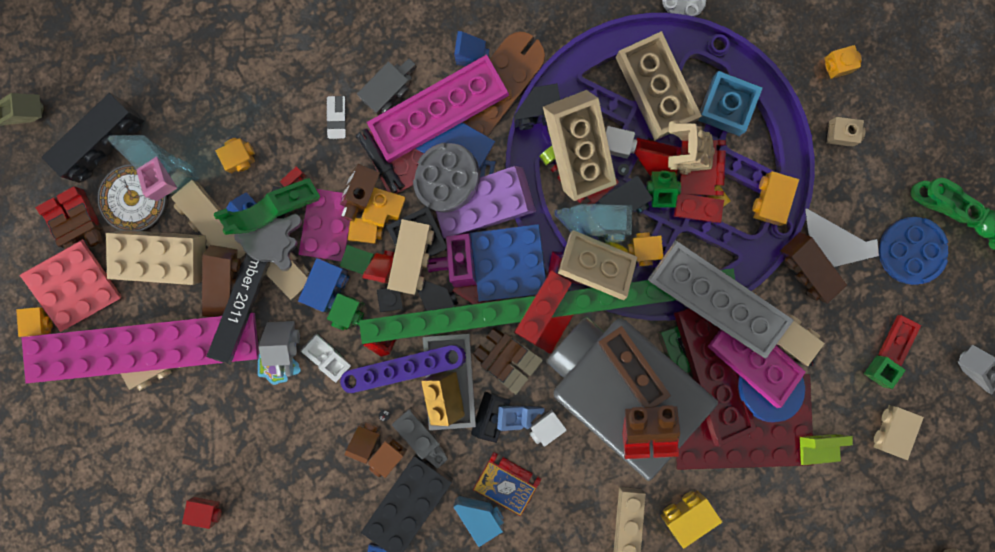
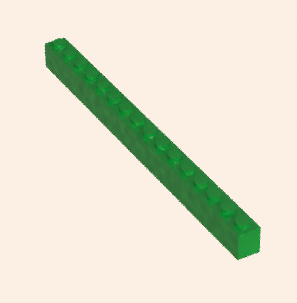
[359,268,735,344]

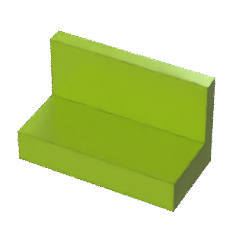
[800,434,853,465]

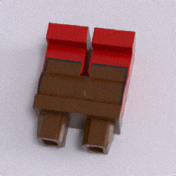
[35,186,103,249]
[622,405,680,459]

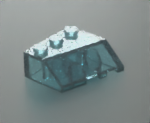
[107,135,199,195]
[554,204,632,244]

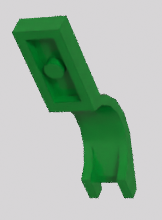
[214,178,320,235]

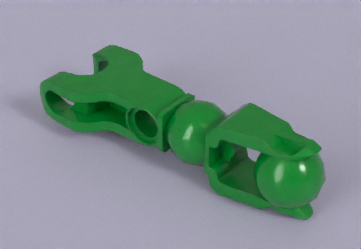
[911,178,995,250]

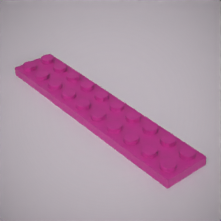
[21,313,259,383]

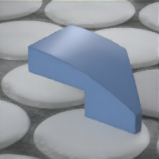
[497,406,544,431]

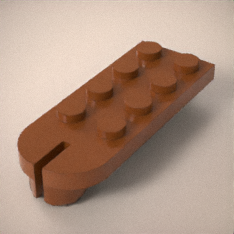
[462,32,545,137]

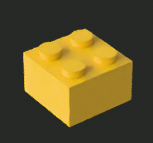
[660,490,722,549]

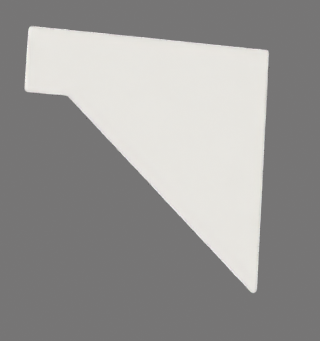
[805,209,879,267]

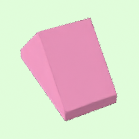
[136,156,177,201]

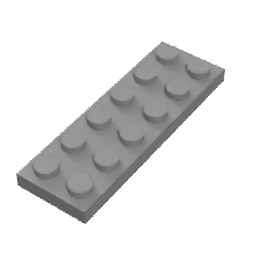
[648,240,794,359]

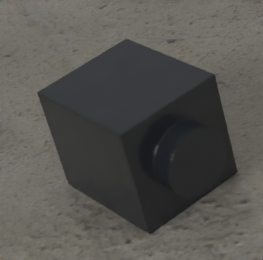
[377,288,405,312]

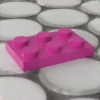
[299,189,355,262]

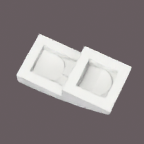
[301,333,351,383]

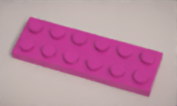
[367,55,510,163]

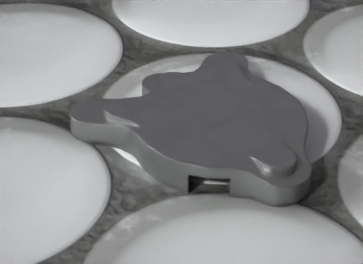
[234,214,302,271]

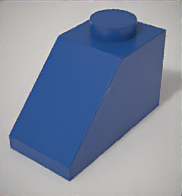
[454,31,490,66]

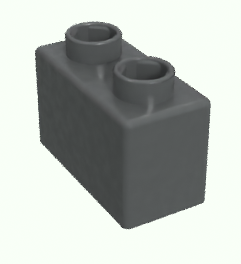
[547,317,718,481]

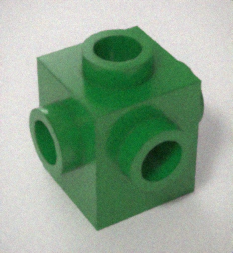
[646,171,681,207]

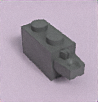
[357,58,417,116]
[392,407,448,468]

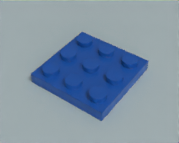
[470,224,546,302]

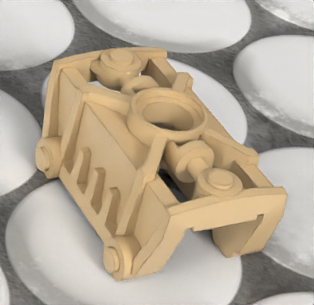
[668,121,715,175]

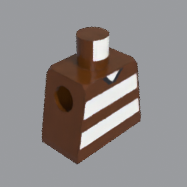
[340,164,380,222]

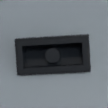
[471,392,511,443]

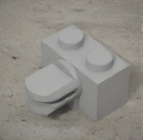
[259,321,300,377]

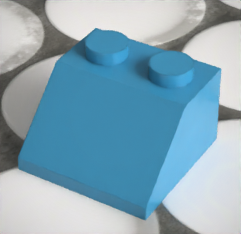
[454,496,504,547]

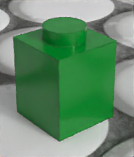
[340,245,375,274]
[864,355,906,389]

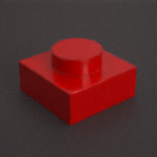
[280,166,307,187]

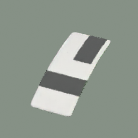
[327,96,346,139]

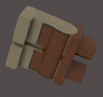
[473,328,543,395]

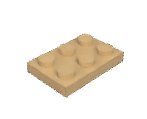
[558,230,637,300]

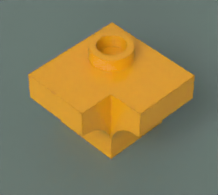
[361,187,406,228]

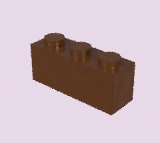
[780,232,847,304]
[202,245,241,317]
[598,326,671,408]

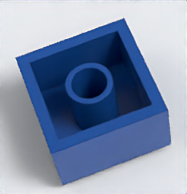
[298,258,350,312]

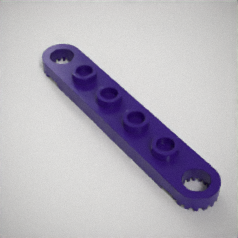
[340,345,466,393]

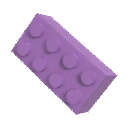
[436,166,536,239]

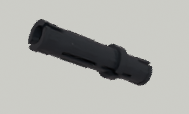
[355,129,405,193]

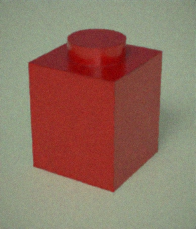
[182,497,221,529]

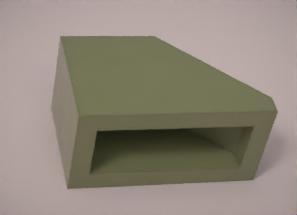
[0,93,44,126]

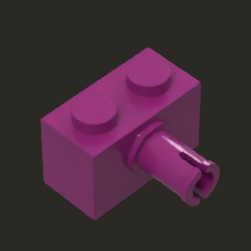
[427,234,477,287]

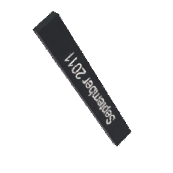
[206,186,289,365]

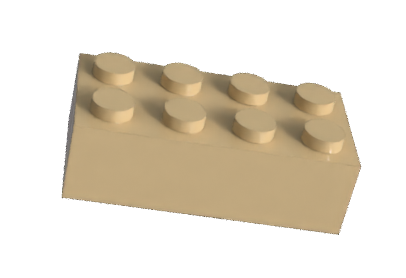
[616,31,702,140]
[543,90,617,201]
[106,230,206,285]

